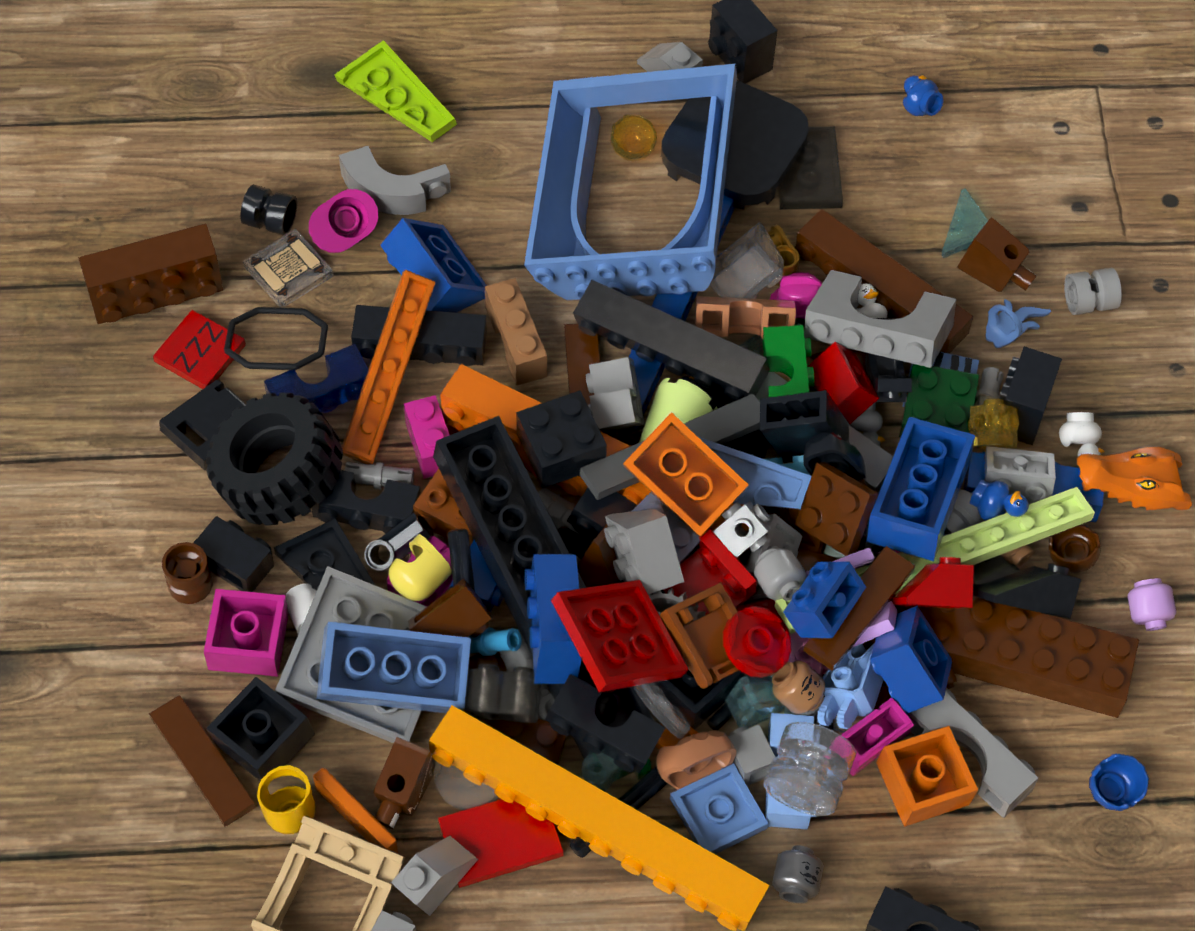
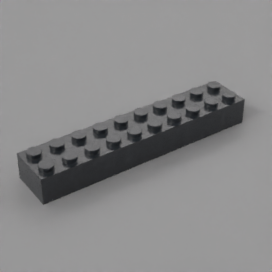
[433,416,654,760]

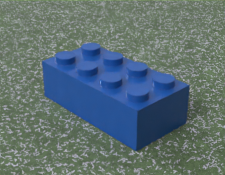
[866,417,975,561]

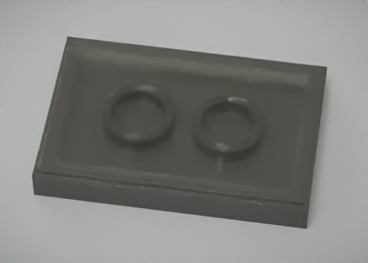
[778,126,843,210]

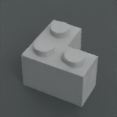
[586,357,645,432]

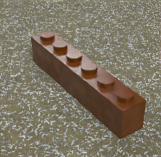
[795,209,973,354]

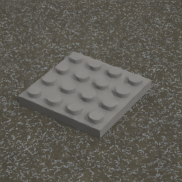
[275,566,427,743]

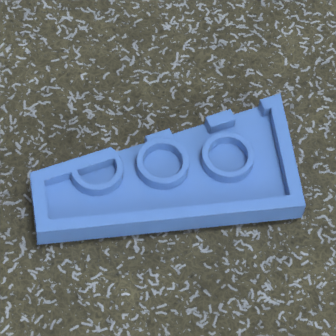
[697,436,812,509]

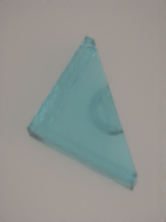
[941,188,988,258]

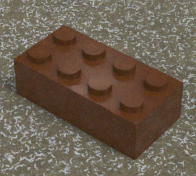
[78,223,223,324]

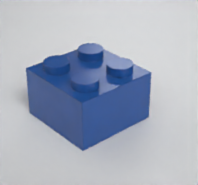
[870,606,952,714]

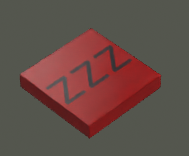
[153,310,246,389]

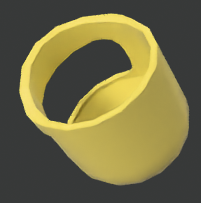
[389,534,452,601]

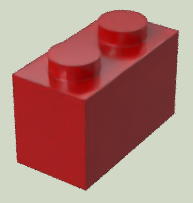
[807,342,879,424]

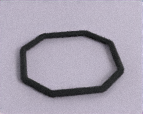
[224,307,328,370]

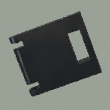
[159,380,247,471]

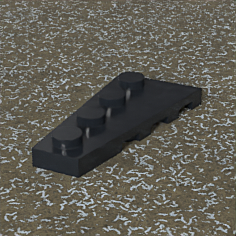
[274,519,376,590]

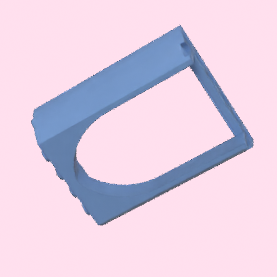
[524,64,737,300]

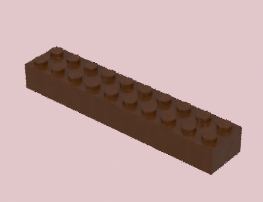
[796,548,1139,718]

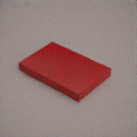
[438,799,564,888]

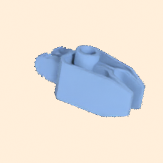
[817,643,884,729]

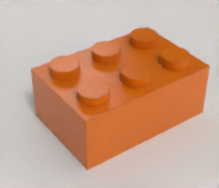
[623,412,749,537]

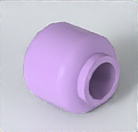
[1127,578,1176,631]

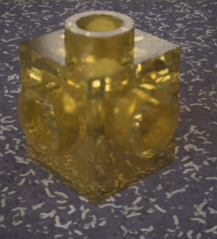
[968,399,1019,450]

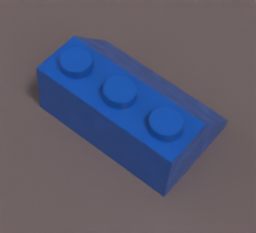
[380,218,487,313]

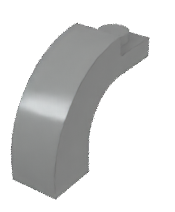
[339,146,451,215]

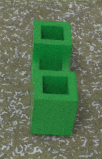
[762,325,814,398]

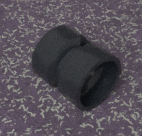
[240,184,297,236]

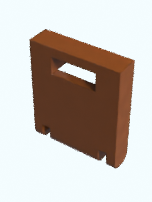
[659,583,739,689]

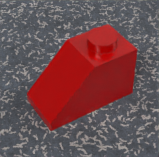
[893,557,974,609]

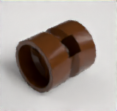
[162,542,213,604]

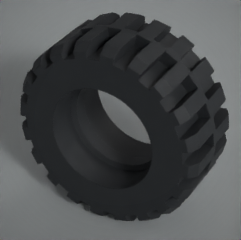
[206,392,343,526]

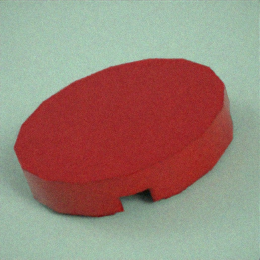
[723,606,792,678]

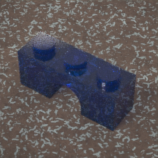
[264,344,369,413]

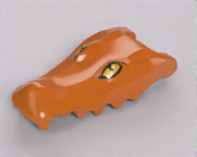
[1077,447,1192,510]

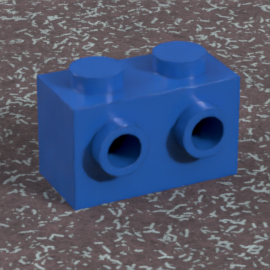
[783,562,866,638]

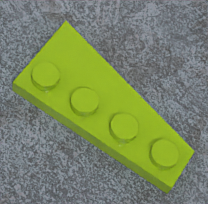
[335,40,457,142]

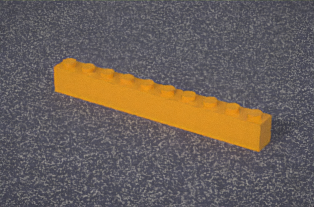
[429,705,769,931]

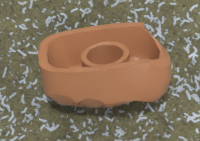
[656,730,736,790]

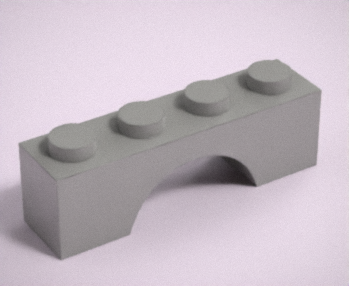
[903,688,1039,818]

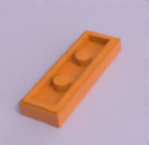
[313,767,398,853]

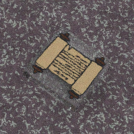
[243,228,333,308]

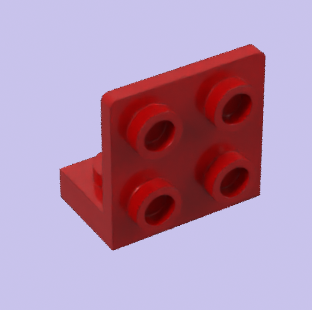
[663,530,757,615]

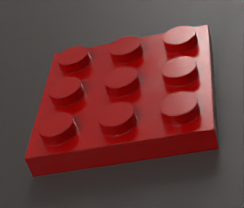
[551,580,689,693]

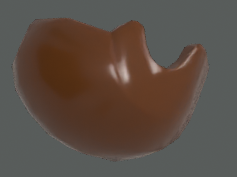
[1049,525,1101,573]

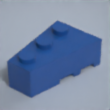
[525,554,581,684]

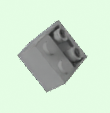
[604,509,684,595]

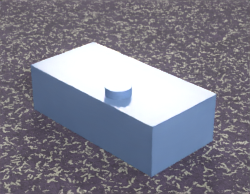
[316,622,471,713]

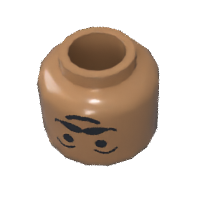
[772,661,825,714]

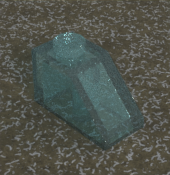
[725,675,785,728]

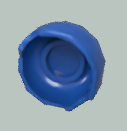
[1089,754,1149,811]

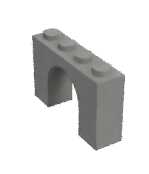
[804,270,956,368]

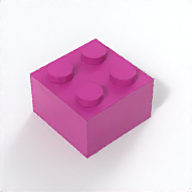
[204,589,289,677]

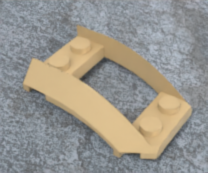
[251,816,405,931]

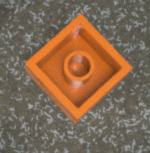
[876,726,978,827]

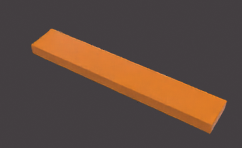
[342,270,436,464]

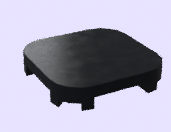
[661,80,809,210]

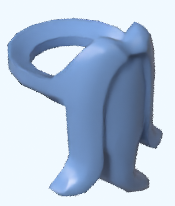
[985,299,1051,348]

